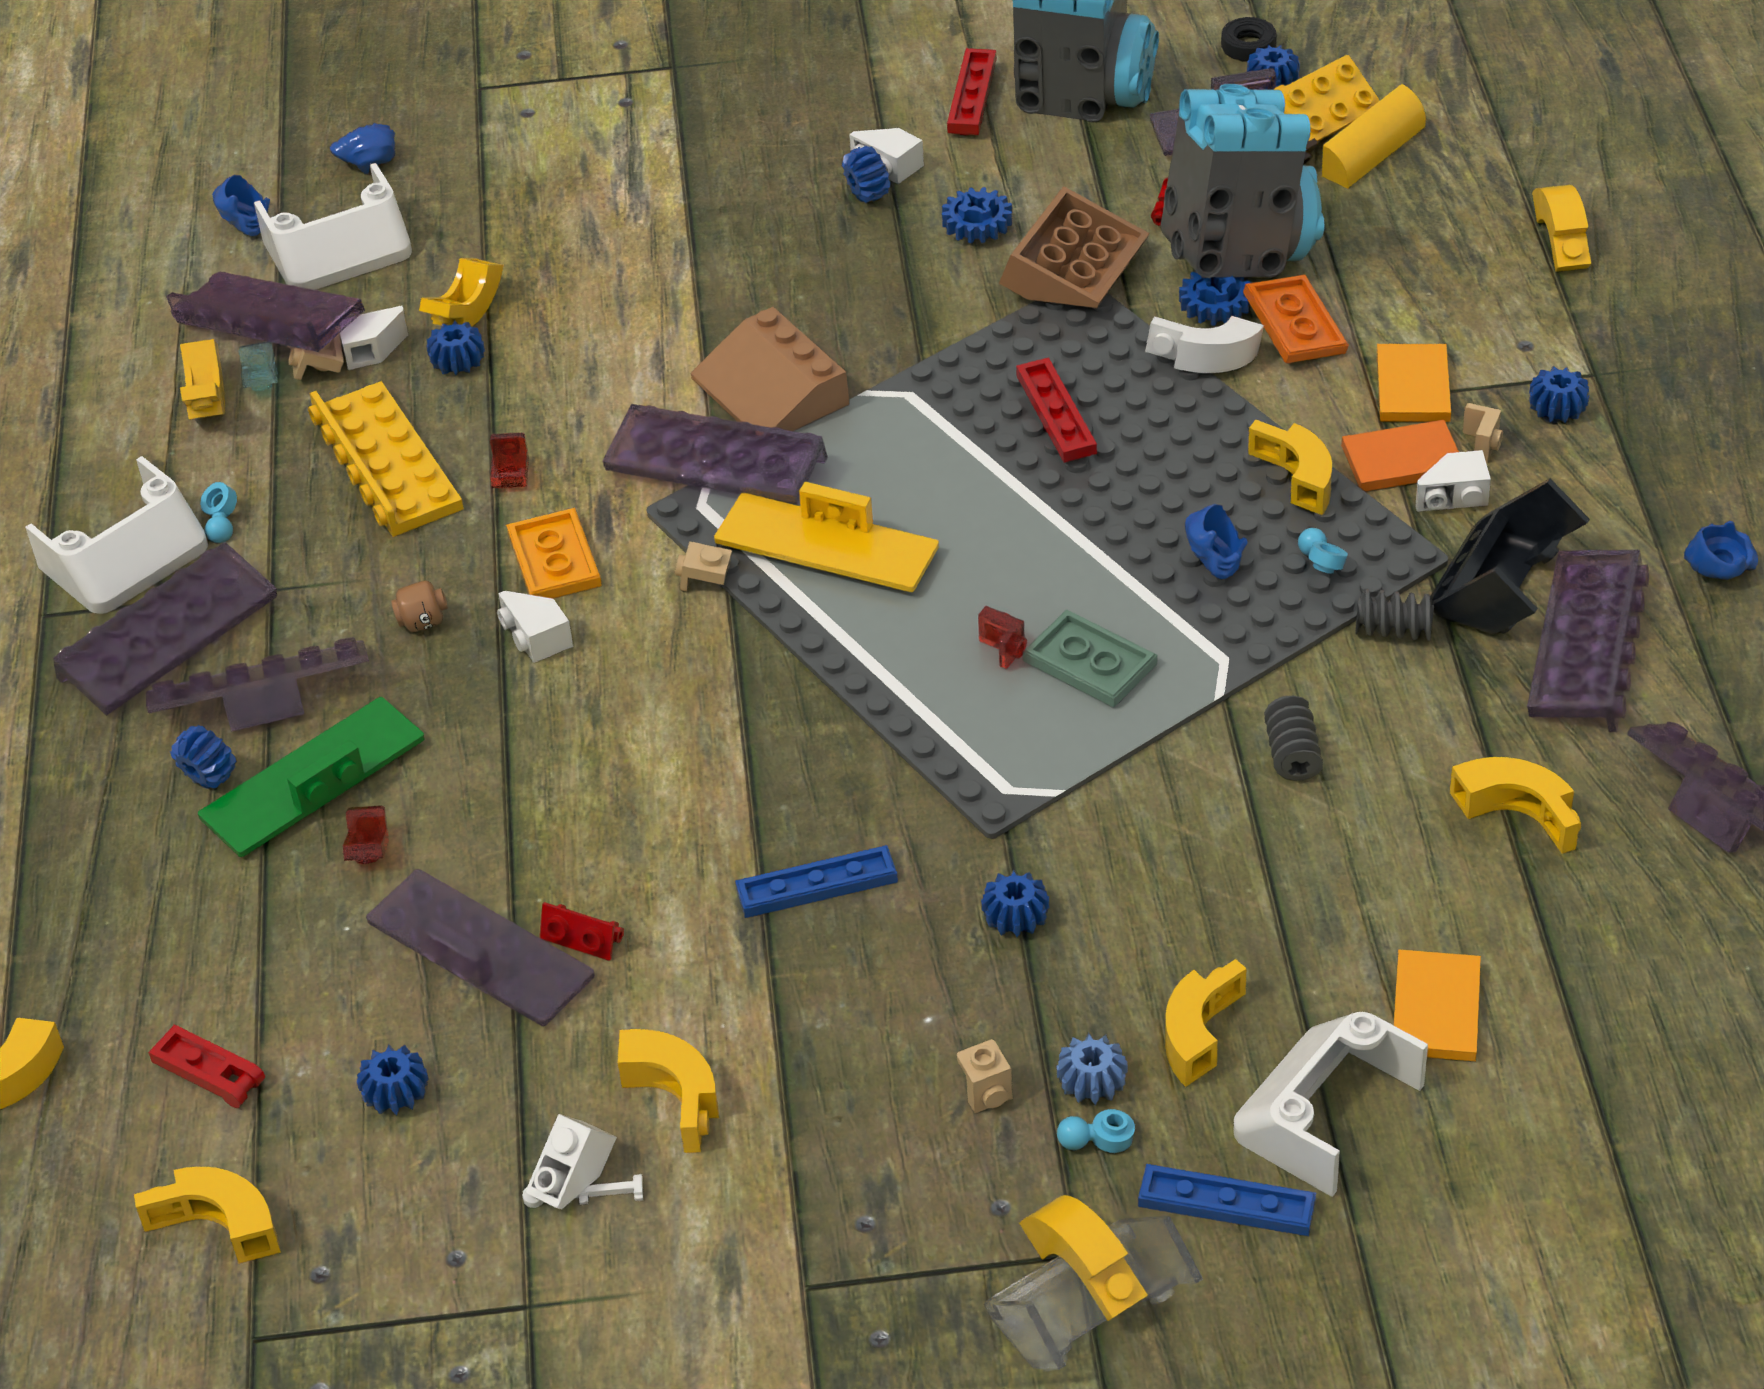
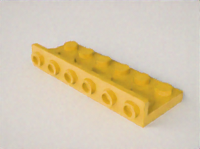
[308,381,464,537]

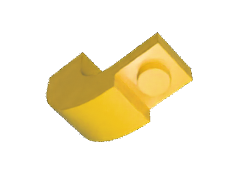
[180,339,225,420]
[1450,757,1581,854]
[0,1018,64,1109]
[617,1029,719,1153]
[134,1167,281,1264]
[1019,1195,1148,1321]

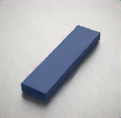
[735,845,898,918]
[1138,1164,1316,1236]

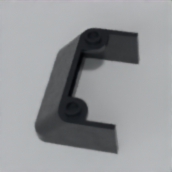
[1430,478,1590,634]

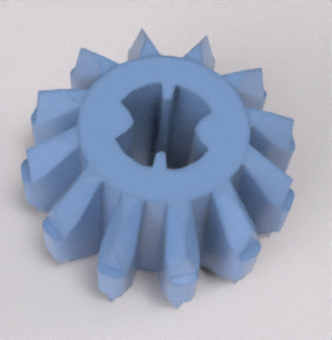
[1056,1033,1128,1106]

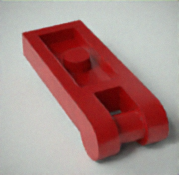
[148,1024,265,1108]

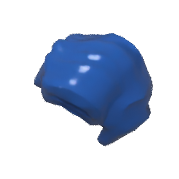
[329,123,395,174]
[212,175,270,236]
[1185,504,1248,579]
[1684,521,1758,580]

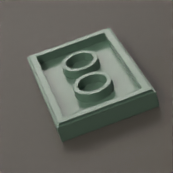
[1023,609,1158,708]

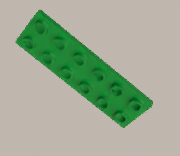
[198,697,425,857]

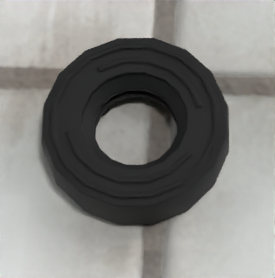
[1221,17,1277,61]

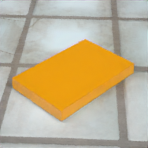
[1377,344,1451,422]
[506,508,602,599]
[1394,949,1481,1061]

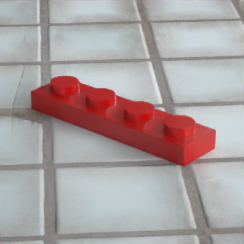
[947,48,997,135]
[1016,357,1097,463]

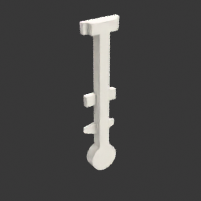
[522,1174,643,1208]

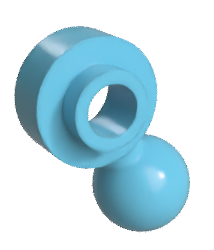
[200,482,237,543]
[1298,528,1348,574]
[1057,1109,1135,1153]

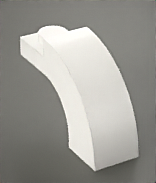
[1145,316,1264,373]

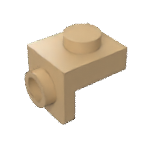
[1463,403,1503,463]
[675,542,732,591]
[957,1039,1013,1113]

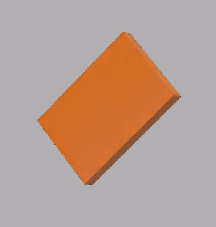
[1243,275,1349,363]
[1341,420,1459,491]

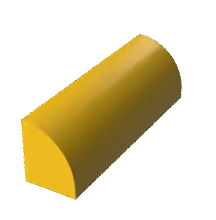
[1322,84,1426,189]

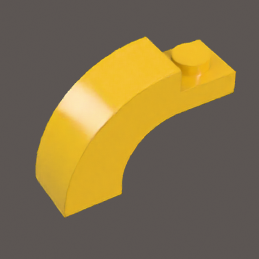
[1532,185,1591,272]
[419,258,504,327]
[1248,420,1332,515]
[1165,959,1247,1087]

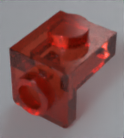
[490,433,529,488]
[978,606,1027,669]
[342,806,389,864]

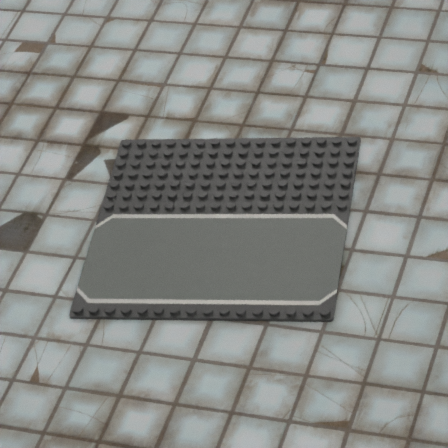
[646,294,1448,839]

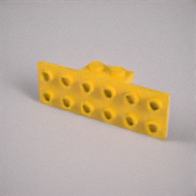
[1274,55,1380,142]
[714,482,939,592]

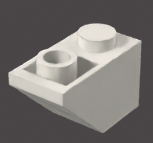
[849,128,924,184]
[337,306,408,370]
[1415,450,1491,512]
[497,591,573,663]
[525,1114,617,1209]

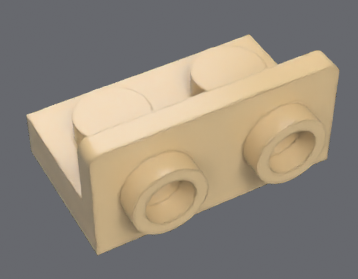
[286,317,344,380]

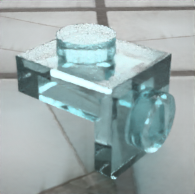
[238,342,278,391]

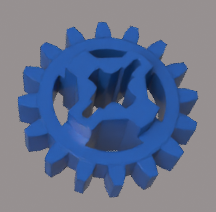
[942,187,1012,243]
[1179,272,1251,326]

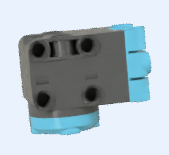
[1013,0,1159,122]
[1161,84,1325,278]

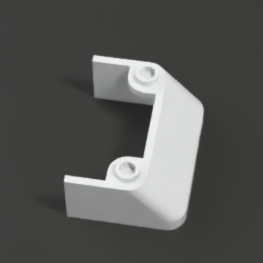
[254,163,412,293]
[25,456,208,614]
[1234,1012,1428,1197]

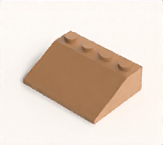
[999,186,1150,308]
[691,307,850,446]

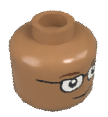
[391,581,448,632]

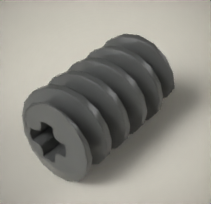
[1355,588,1434,641]
[1264,695,1323,781]

